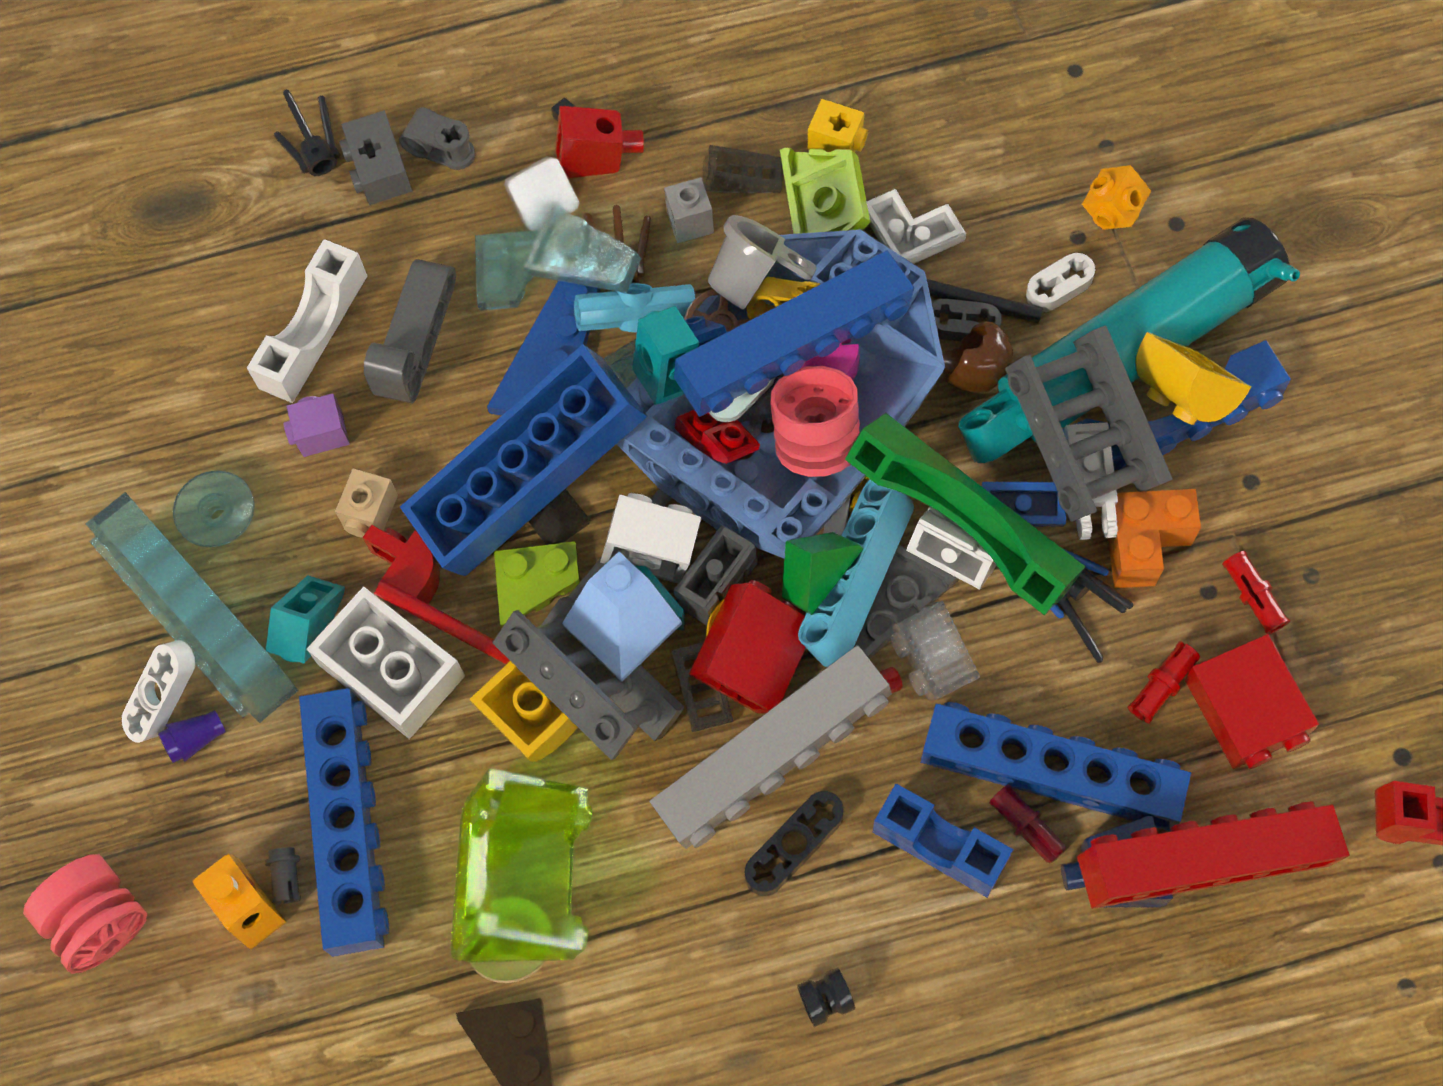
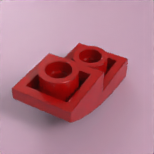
[674,410,760,464]

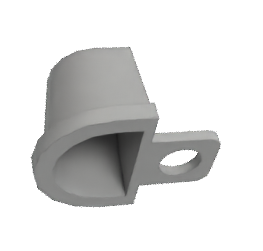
[708,215,816,310]

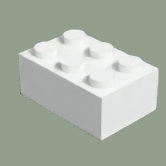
[307,586,465,739]

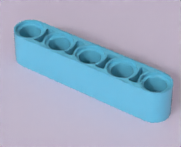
[798,480,914,667]

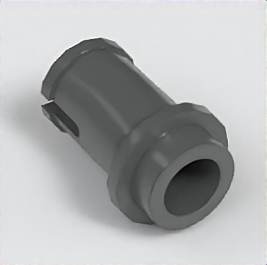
[265,847,301,904]

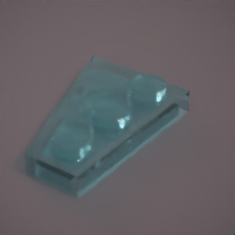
[524,202,641,293]

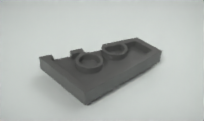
[854,545,958,659]

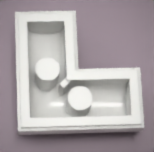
[867,189,966,264]

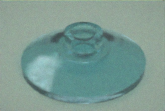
[173,471,255,547]

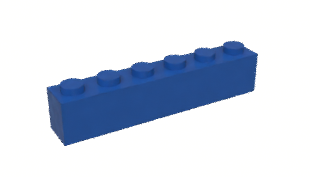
[674,250,914,417]

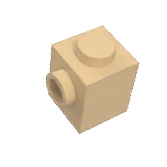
[335,469,398,537]

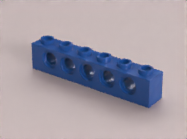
[299,688,389,957]
[920,702,1191,832]

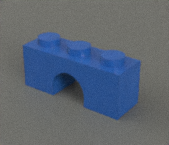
[872,784,1013,898]

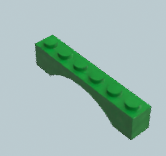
[845,413,1086,616]

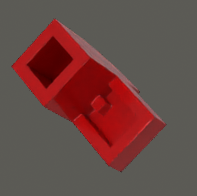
[362,524,440,604]
[1374,781,1443,846]

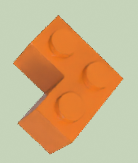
[1108,489,1201,588]

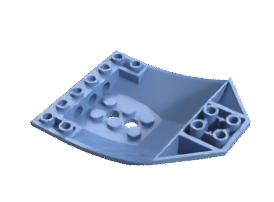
[617,230,945,558]

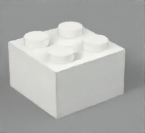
[600,493,701,584]

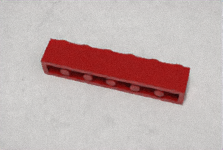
[1077,801,1350,909]

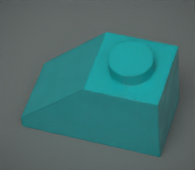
[266,575,345,664]

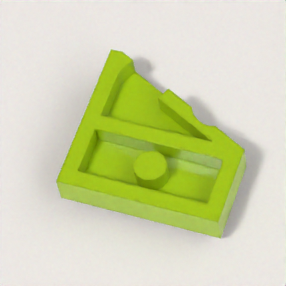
[494,541,580,629]

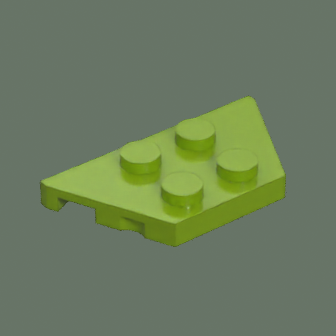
[780,148,870,234]

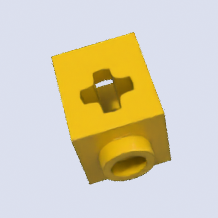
[808,99,868,153]

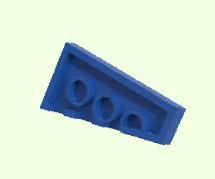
[487,275,601,416]

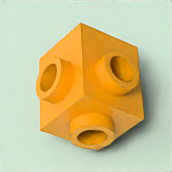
[1082,165,1151,230]

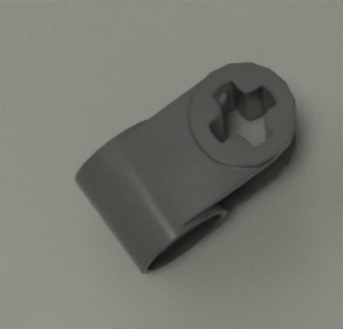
[399,107,476,170]

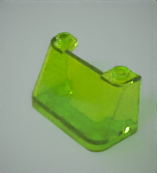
[451,769,592,963]

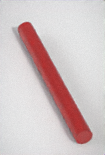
[374,579,510,664]

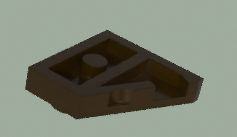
[456,998,554,1086]

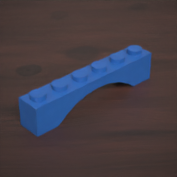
[1062,340,1291,471]

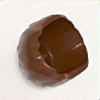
[942,322,1013,393]

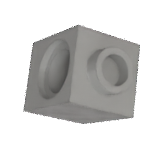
[664,177,714,243]

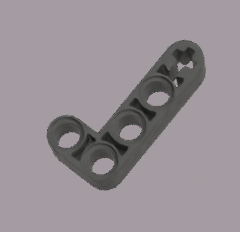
[364,259,456,403]

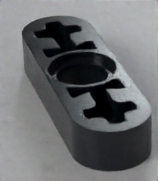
[745,791,844,896]

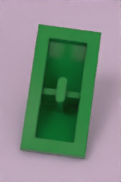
[782,532,863,615]

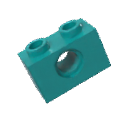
[632,306,699,405]

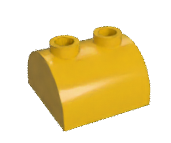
[1136,332,1251,425]
[469,661,578,762]

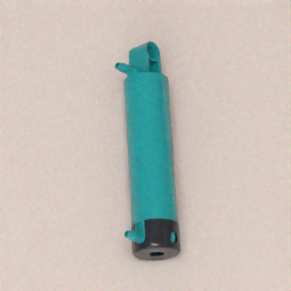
[958,217,1300,463]

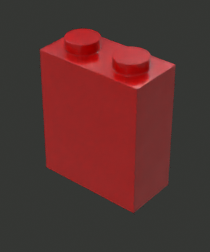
[689,580,806,714]
[1184,634,1319,769]

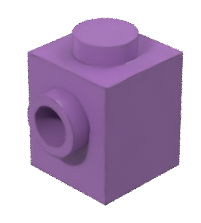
[284,393,350,457]

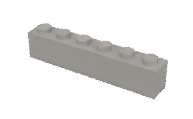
[649,645,892,849]

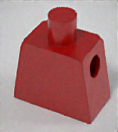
[555,106,644,179]

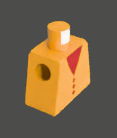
[192,853,286,950]

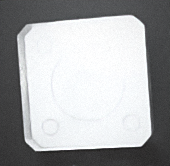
[504,156,579,232]

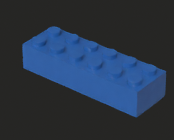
[400,344,648,576]

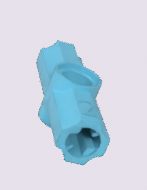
[574,283,697,332]

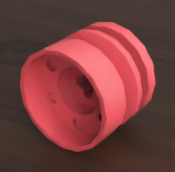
[770,366,860,477]
[23,854,147,974]

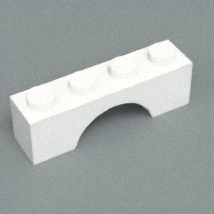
[247,239,367,403]

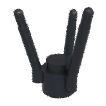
[274,89,340,176]
[1058,568,1133,663]

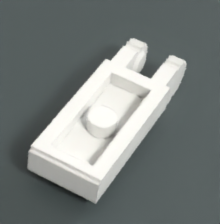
[1064,422,1118,540]

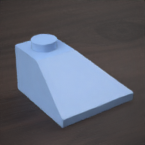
[562,552,682,682]

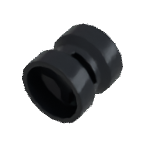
[797,967,856,1027]

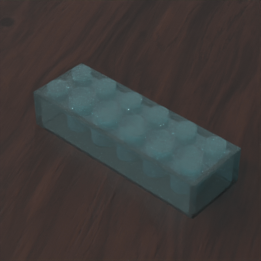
[85,492,299,723]

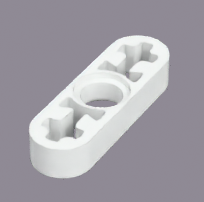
[122,640,195,743]

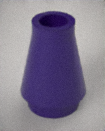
[158,710,226,763]

